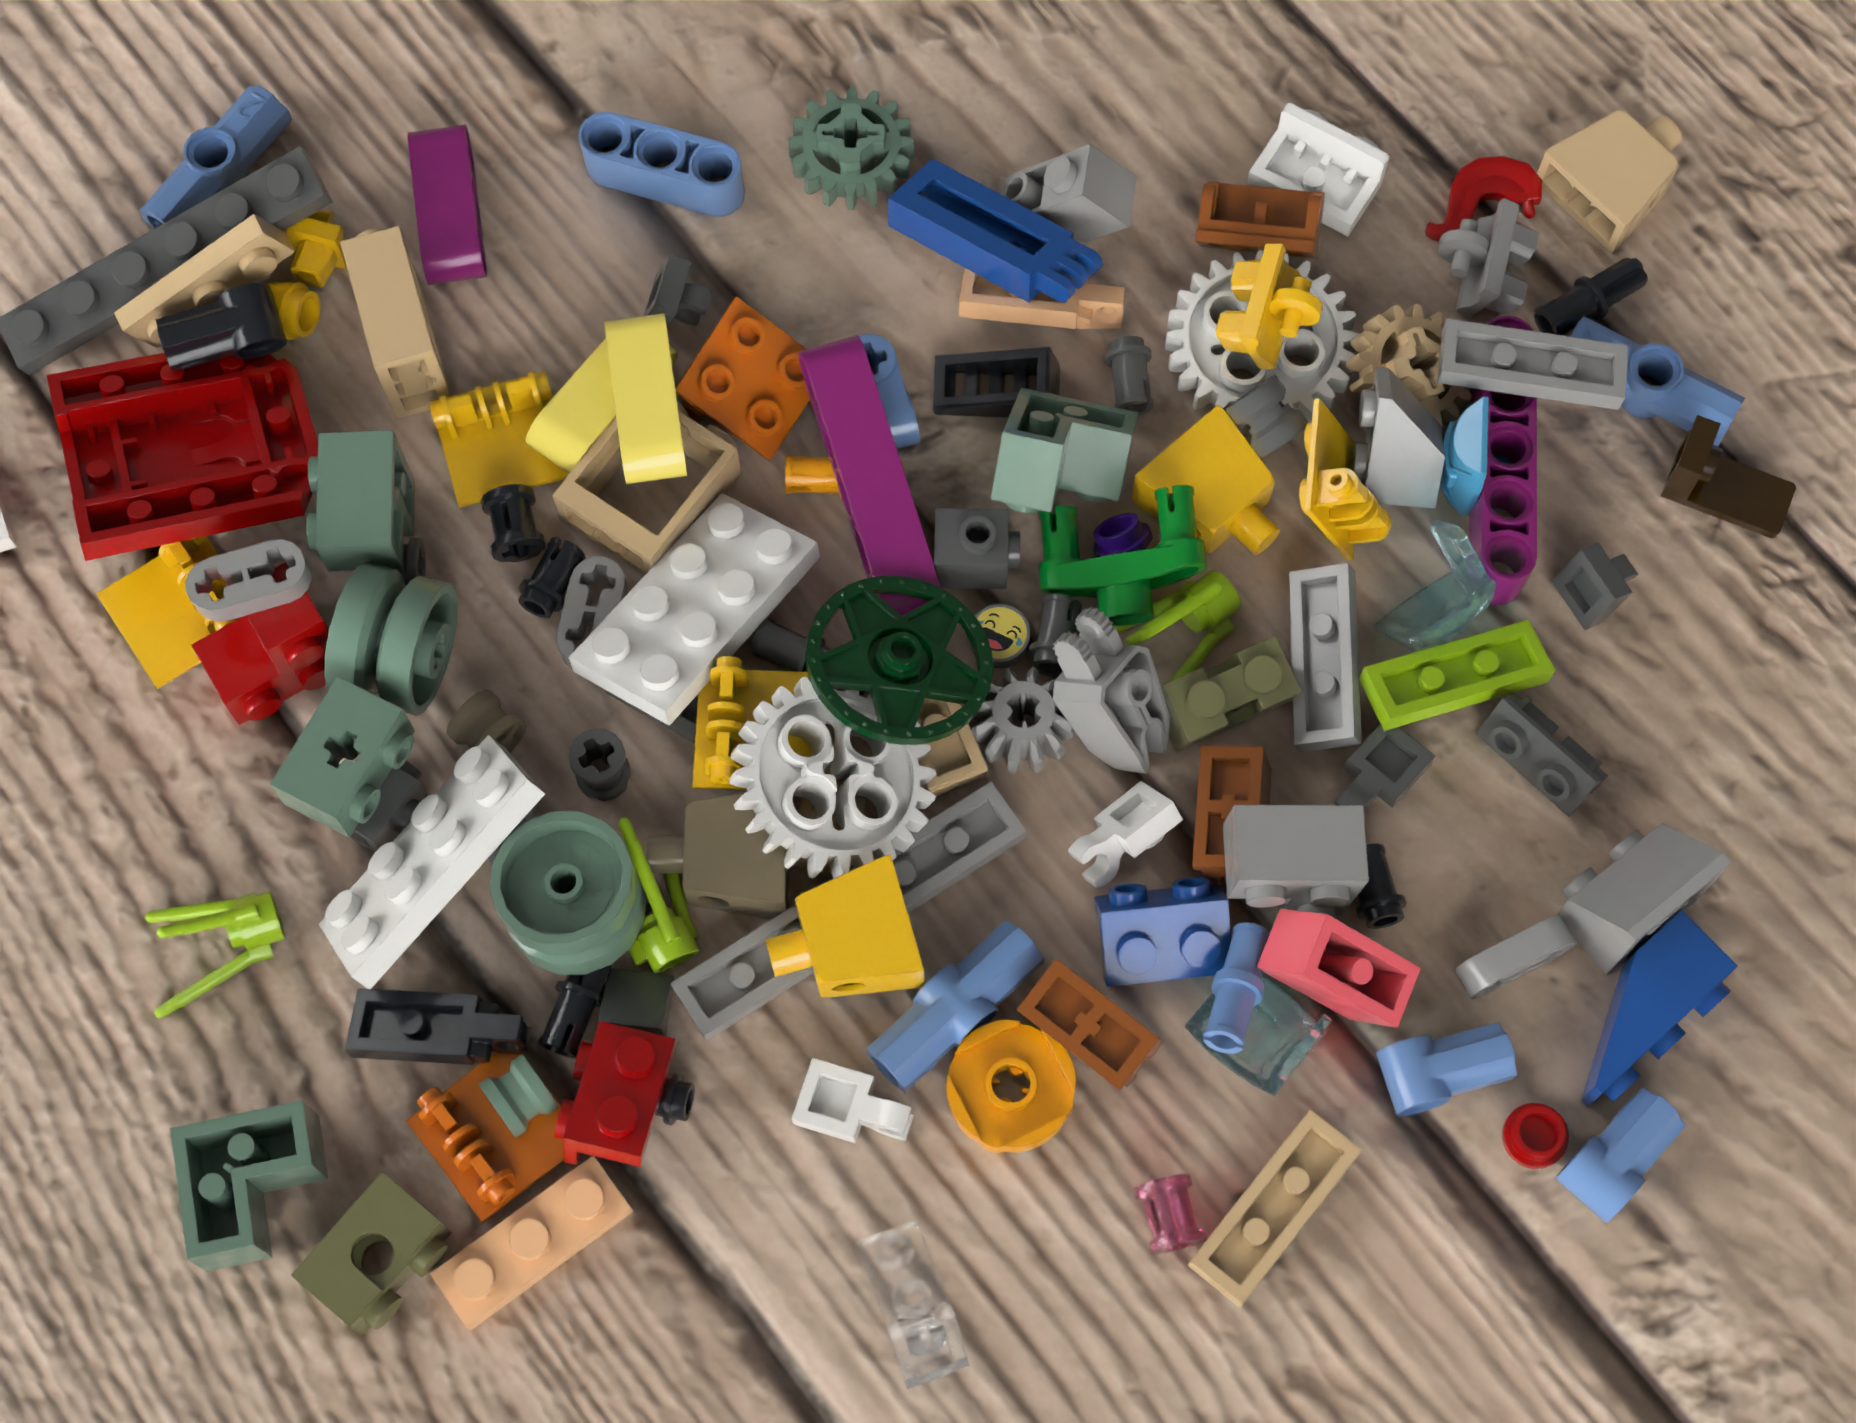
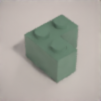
[991,388,1139,513]
[306,430,415,572]
[170,1100,328,1272]

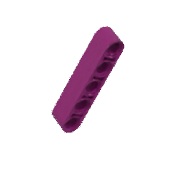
[1469,315,1537,606]
[798,335,941,616]

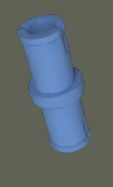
[1203,922,1270,1054]

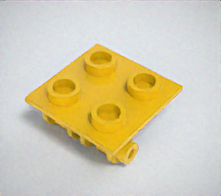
[430,371,569,508]
[1299,398,1392,560]
[96,536,241,689]
[692,656,812,791]

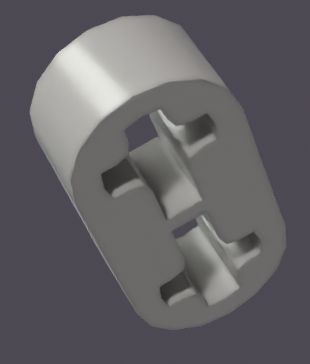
[186,539,312,622]
[556,556,628,670]
[1455,915,1577,999]

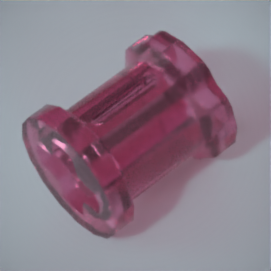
[1133,1174,1207,1255]

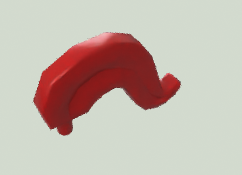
[1425,156,1542,242]

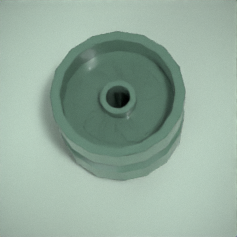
[324,562,458,716]
[490,811,646,975]

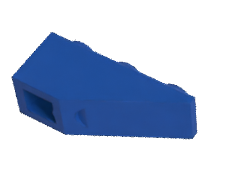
[1581,910,1738,1107]

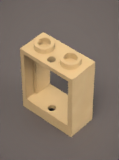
[340,226,451,419]
[552,402,742,575]

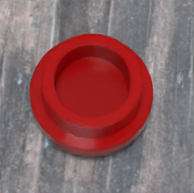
[1502,1103,1569,1169]

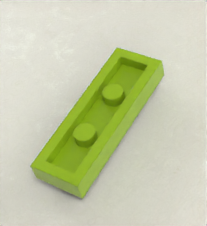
[1358,619,1556,731]

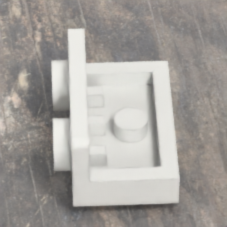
[1247,103,1389,237]

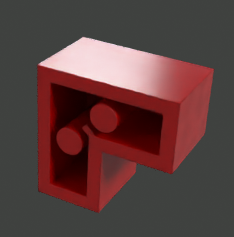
[191,562,329,725]

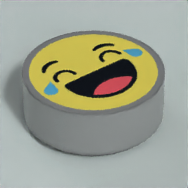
[969,604,1030,669]

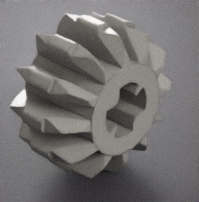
[972,667,1075,774]

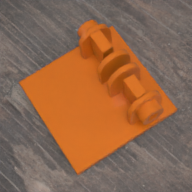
[676,296,810,461]
[406,1052,564,1223]

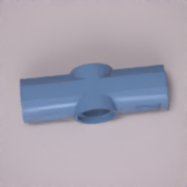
[139,85,292,229]
[1570,316,1745,446]
[866,920,1044,1093]

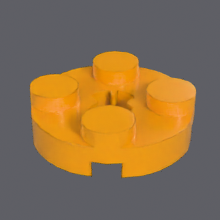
[946,1019,1076,1153]

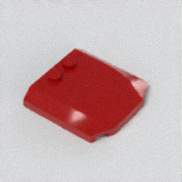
[46,353,318,561]

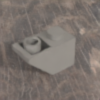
[1002,144,1137,242]
[1351,367,1445,509]

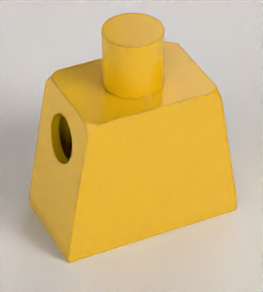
[1131,404,1280,556]
[765,854,925,998]

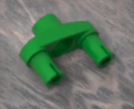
[1038,485,1207,626]

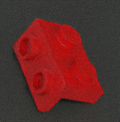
[554,1021,675,1167]

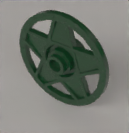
[805,576,993,745]

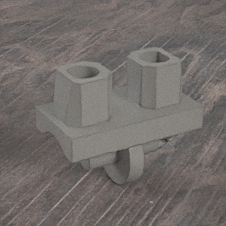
[1438,198,1539,318]

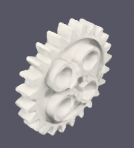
[1165,250,1359,432]
[729,677,936,878]

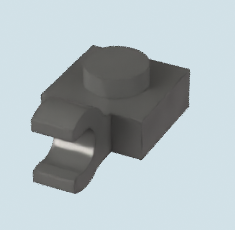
[1334,724,1435,813]

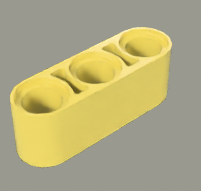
[604,313,687,484]
[525,338,678,474]

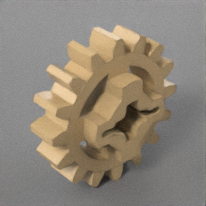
[1346,304,1472,426]

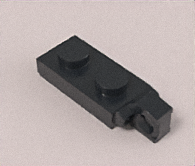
[344,988,532,1065]

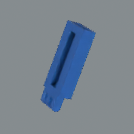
[888,158,1103,302]

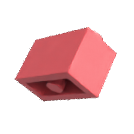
[1256,909,1421,1028]

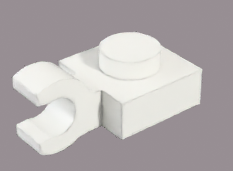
[1068,781,1183,888]
[792,1058,914,1143]

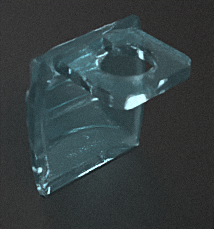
[1373,520,1497,652]
[1185,976,1332,1096]

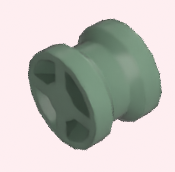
[478,1054,559,1138]

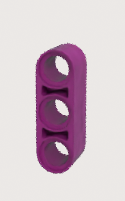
[407,124,487,285]

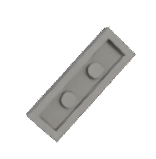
[1437,318,1628,410]
[1289,563,1362,752]

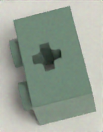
[270,676,415,838]

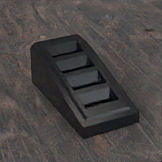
[933,347,1060,418]

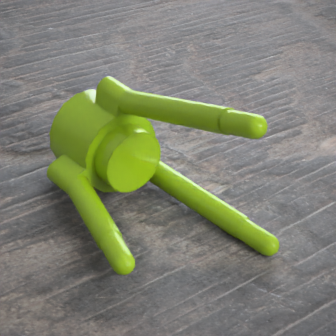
[1113,570,1241,681]
[618,817,699,973]
[145,891,286,1018]

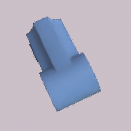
[1376,1022,1517,1117]
[1555,1088,1687,1224]

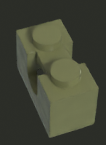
[1161,635,1302,752]
[291,1171,452,1336]

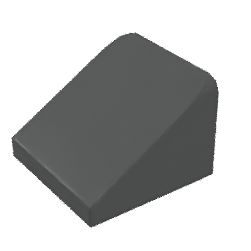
[598,968,674,1036]

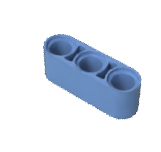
[578,112,745,217]

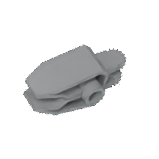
[1053,607,1170,774]

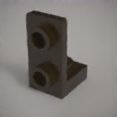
[1661,415,1796,538]

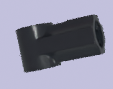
[155,282,287,372]

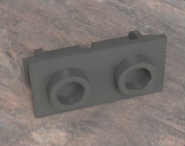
[1476,692,1608,817]

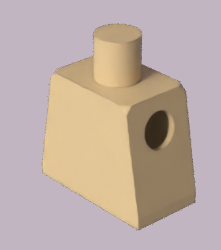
[1537,110,1682,254]

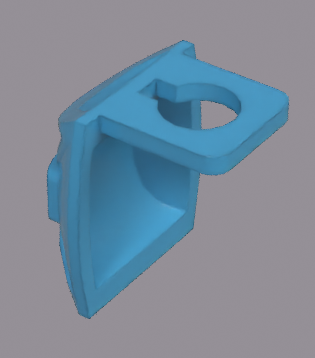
[1440,397,1513,516]

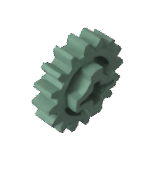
[788,86,914,210]

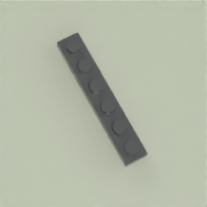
[0,146,333,375]

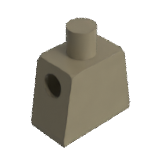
[647,792,789,919]

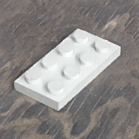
[569,493,820,726]
[319,735,545,990]

